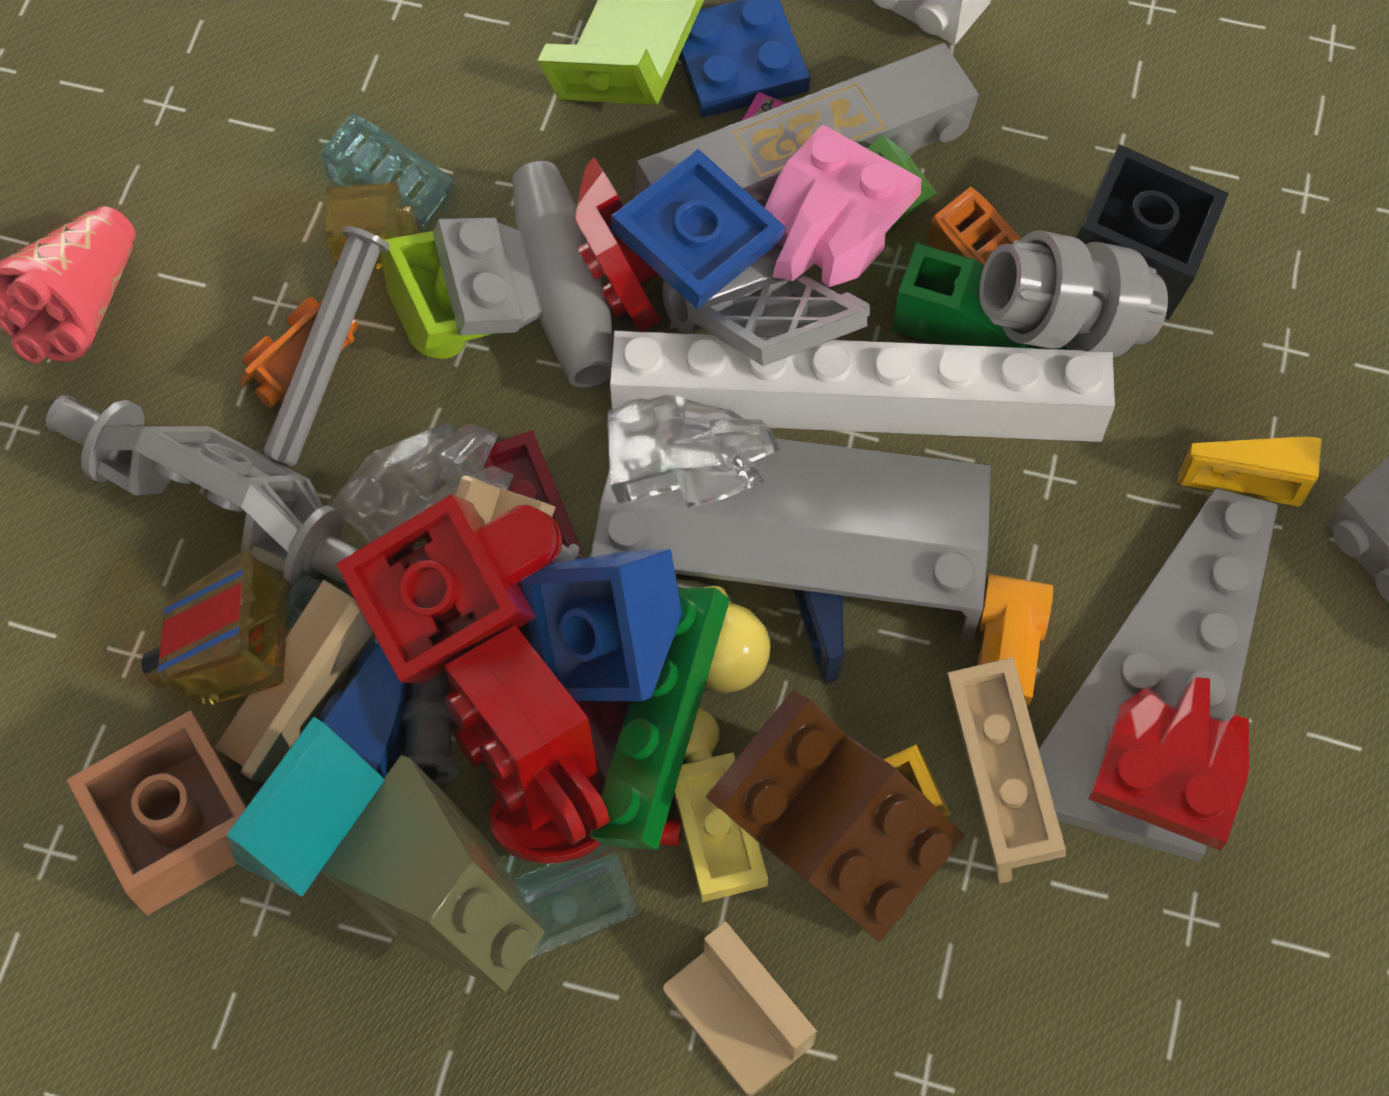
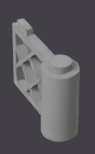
[662,244,870,366]

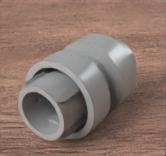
[979,230,1168,358]

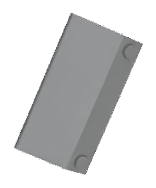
[591,419,991,640]

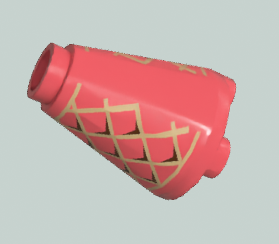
[0,206,136,364]

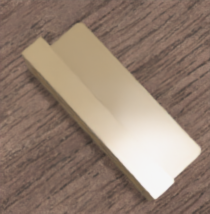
[215,580,374,783]
[947,657,1066,884]

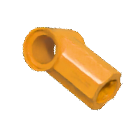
[978,573,1053,706]

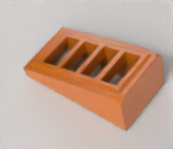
[927,187,1021,266]

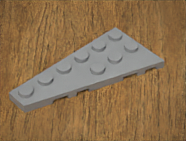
[1039,488,1278,862]

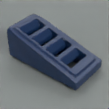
[793,589,844,683]

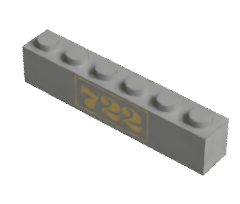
[634,43,979,208]

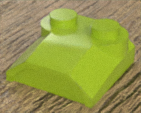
[381,231,538,359]

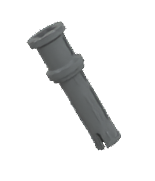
[400,671,459,785]

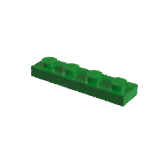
[589,588,730,850]

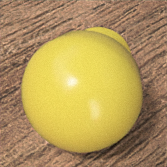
[704,586,770,693]

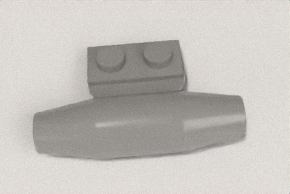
[433,161,613,387]

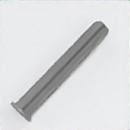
[264,226,390,466]

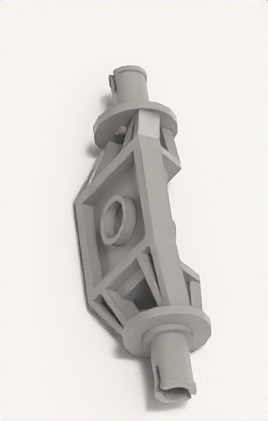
[46,395,358,590]

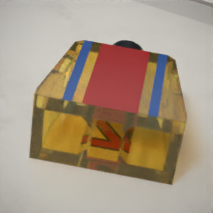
[141,550,289,706]

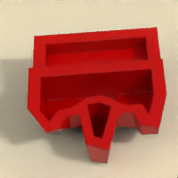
[575,158,661,332]
[1088,677,1249,851]

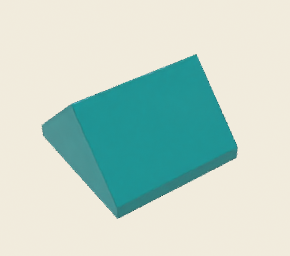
[226,717,385,897]

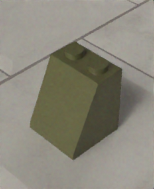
[320,755,545,992]

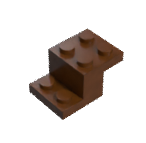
[706,689,965,943]

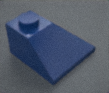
[521,549,682,701]

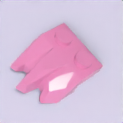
[765,125,922,288]

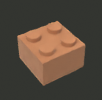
[66,710,247,916]

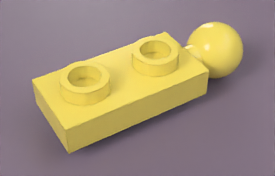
[674,708,768,902]

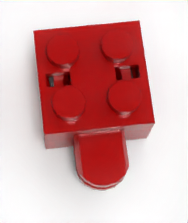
[336,494,562,685]
[444,625,609,845]

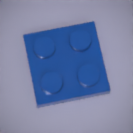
[679,0,810,118]
[609,149,786,309]

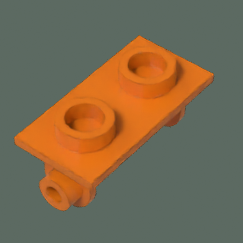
[239,296,359,408]

